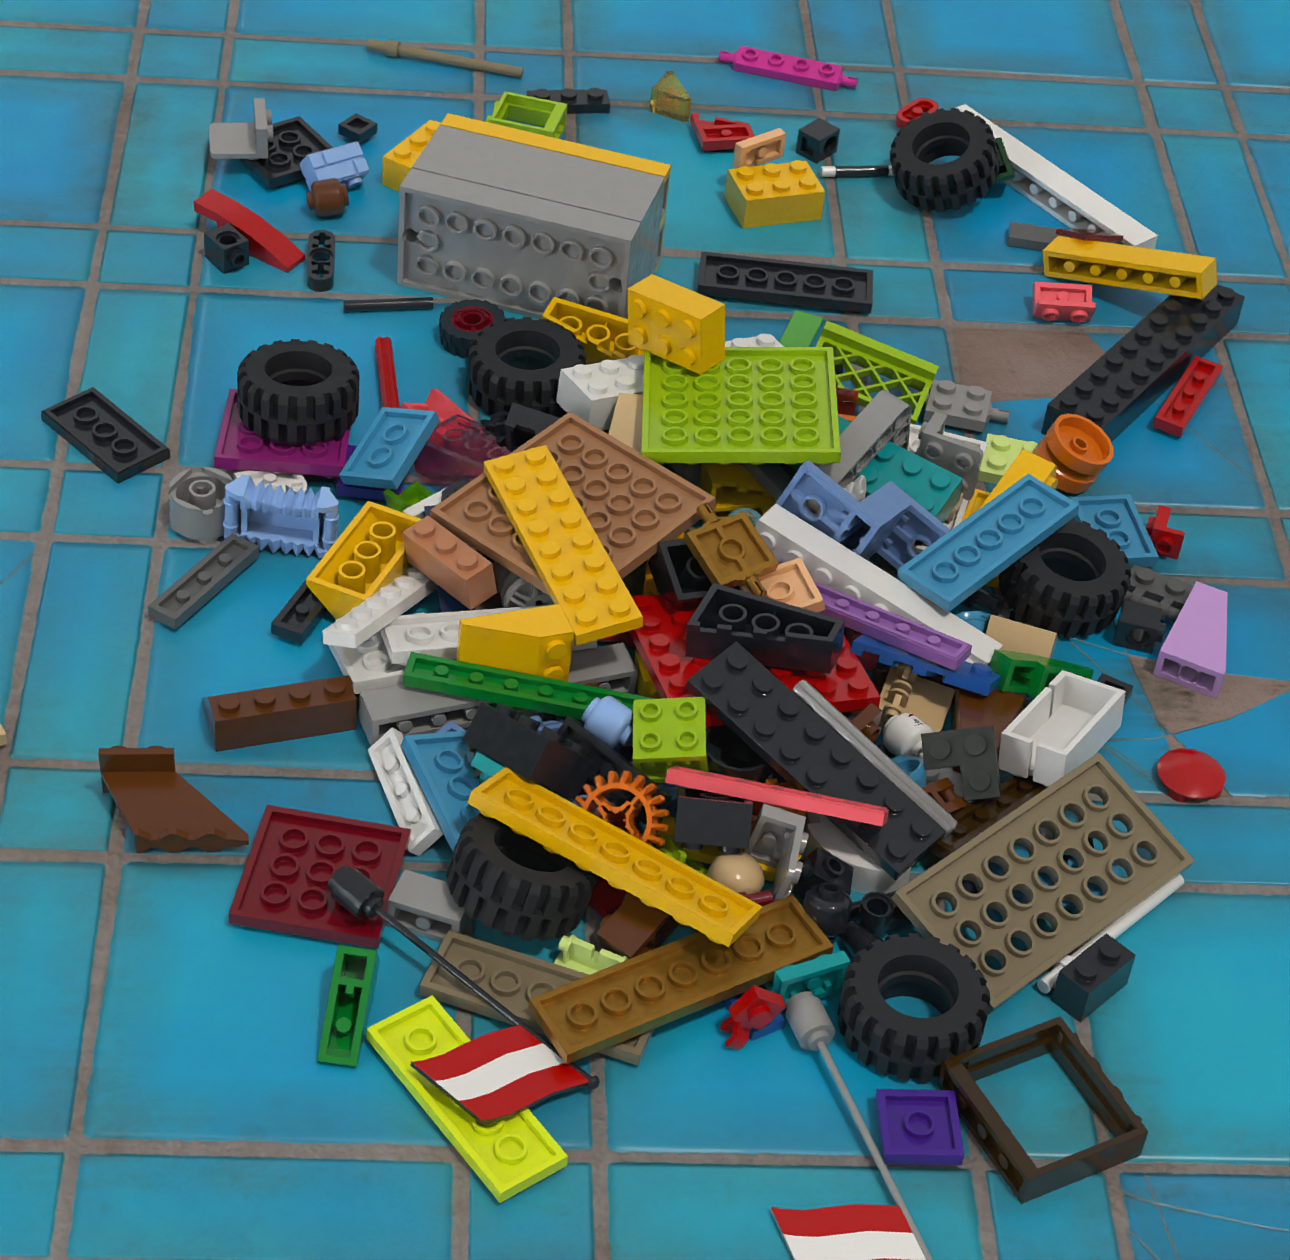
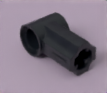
[855,892,912,939]

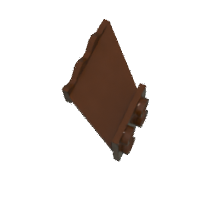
[98,746,249,853]

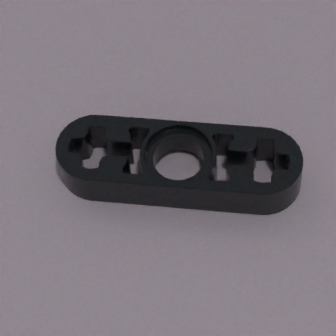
[307,230,335,292]

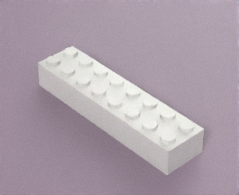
[556,334,784,430]

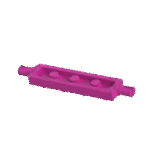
[718,46,858,91]

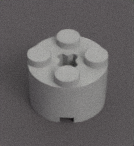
[169,467,233,544]

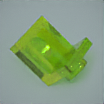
[383,481,433,512]

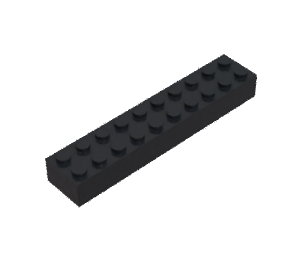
[1041,284,1245,442]

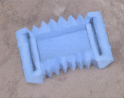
[223,474,339,558]

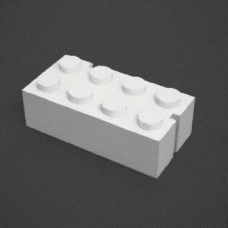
[998,670,1126,787]

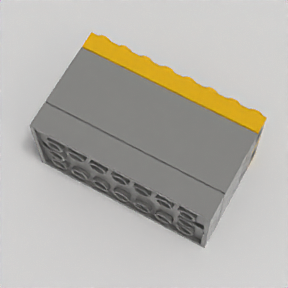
[397,113,671,319]

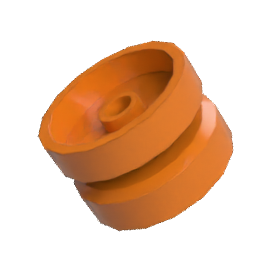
[1033,413,1114,494]

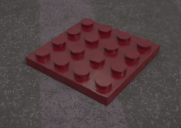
[229,805,411,949]

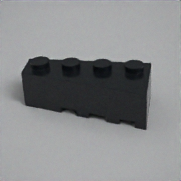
[686,583,845,674]

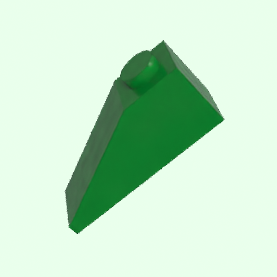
[317,945,380,1068]

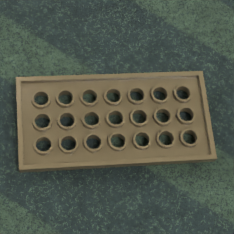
[891,752,1195,1014]

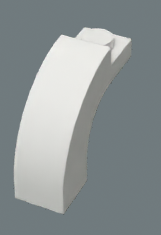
[804,811,911,894]

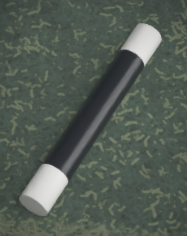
[820,165,894,177]

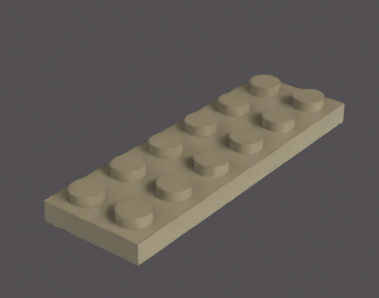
[419,930,654,1066]

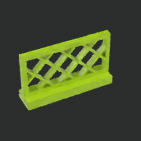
[816,321,939,424]

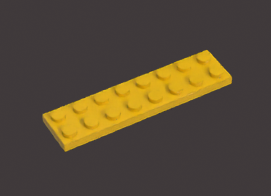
[483,445,643,646]
[467,767,763,947]

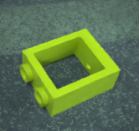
[486,91,568,139]

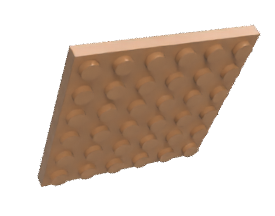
[430,412,716,596]

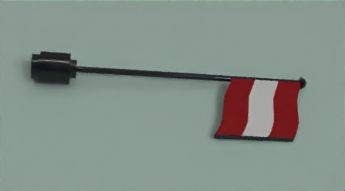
[327,865,600,1124]

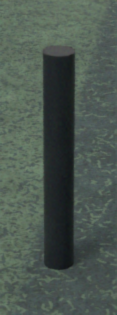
[343,297,433,312]

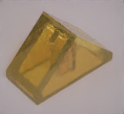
[650,70,691,122]

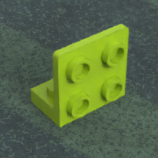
[633,697,709,783]

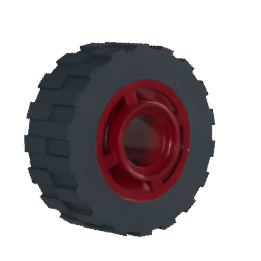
[439,299,506,358]

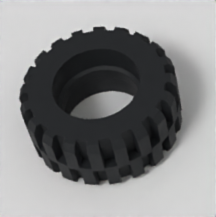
[890,108,999,212]
[467,317,586,418]
[237,339,360,445]
[998,518,1132,638]
[446,814,597,941]
[837,933,991,1082]

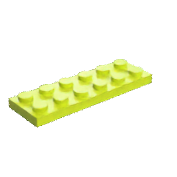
[366,995,568,1203]

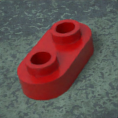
[895,98,939,129]

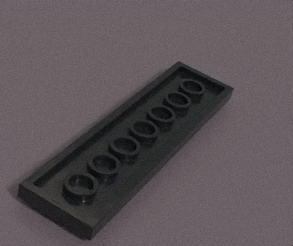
[685,641,946,881]

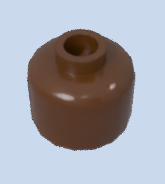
[306,178,349,218]

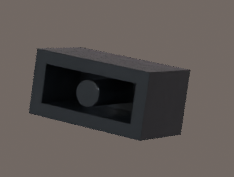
[1051,933,1136,1023]

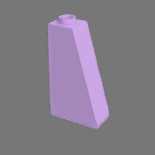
[1153,581,1228,699]

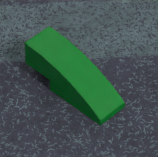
[989,649,1094,698]

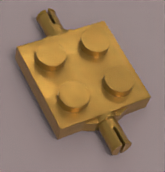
[684,502,779,597]

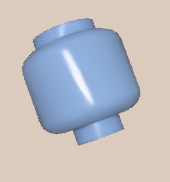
[581,696,633,748]

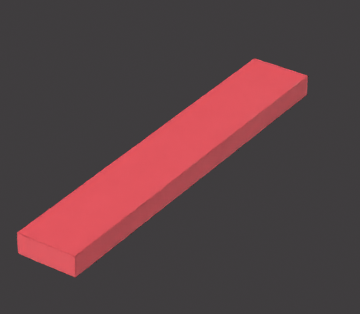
[665,766,889,826]

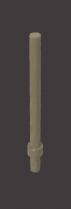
[366,39,524,78]

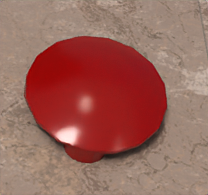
[1156,748,1226,802]

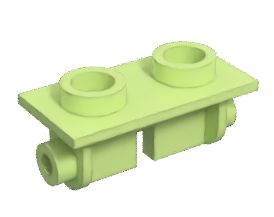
[554,934,629,975]

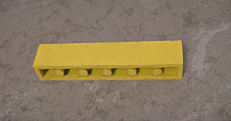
[1043,236,1217,299]

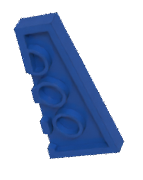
[850,634,1001,696]

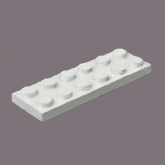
[380,605,597,665]

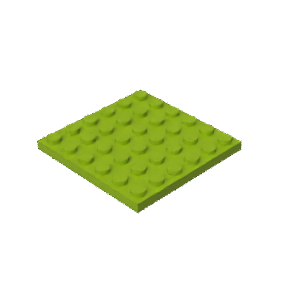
[641,347,841,465]

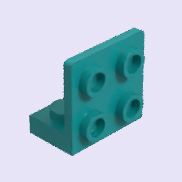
[761,950,851,1009]

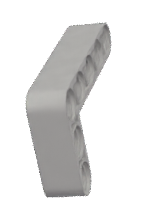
[808,389,912,515]

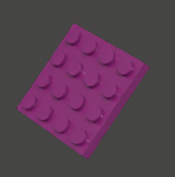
[214,389,352,478]

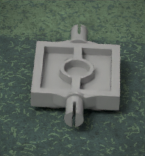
[910,380,1010,432]

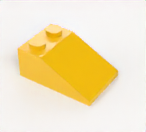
[456,604,574,682]

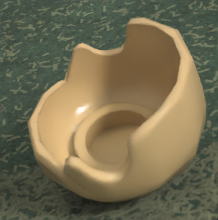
[706,852,765,894]

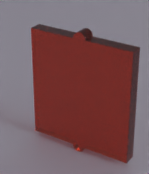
[1056,228,1123,241]

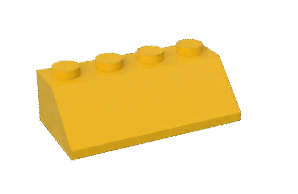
[306,501,422,619]

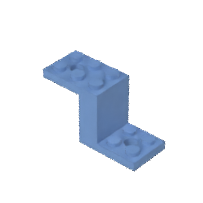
[775,460,951,570]

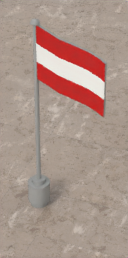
[770,991,933,1260]

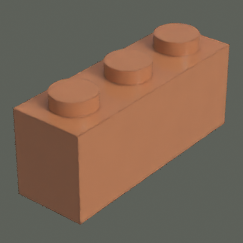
[402,516,497,610]

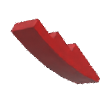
[194,189,305,273]

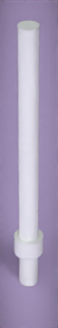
[1037,875,1184,994]

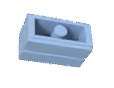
[300,141,369,192]

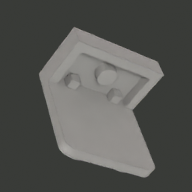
[209,98,273,160]
[915,411,984,500]
[742,804,809,902]

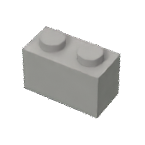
[387,869,472,943]

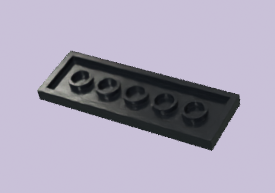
[697,251,873,313]

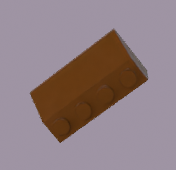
[202,675,357,752]

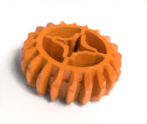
[574,771,670,846]

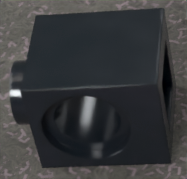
[796,118,840,164]
[204,223,249,274]
[1113,600,1166,654]

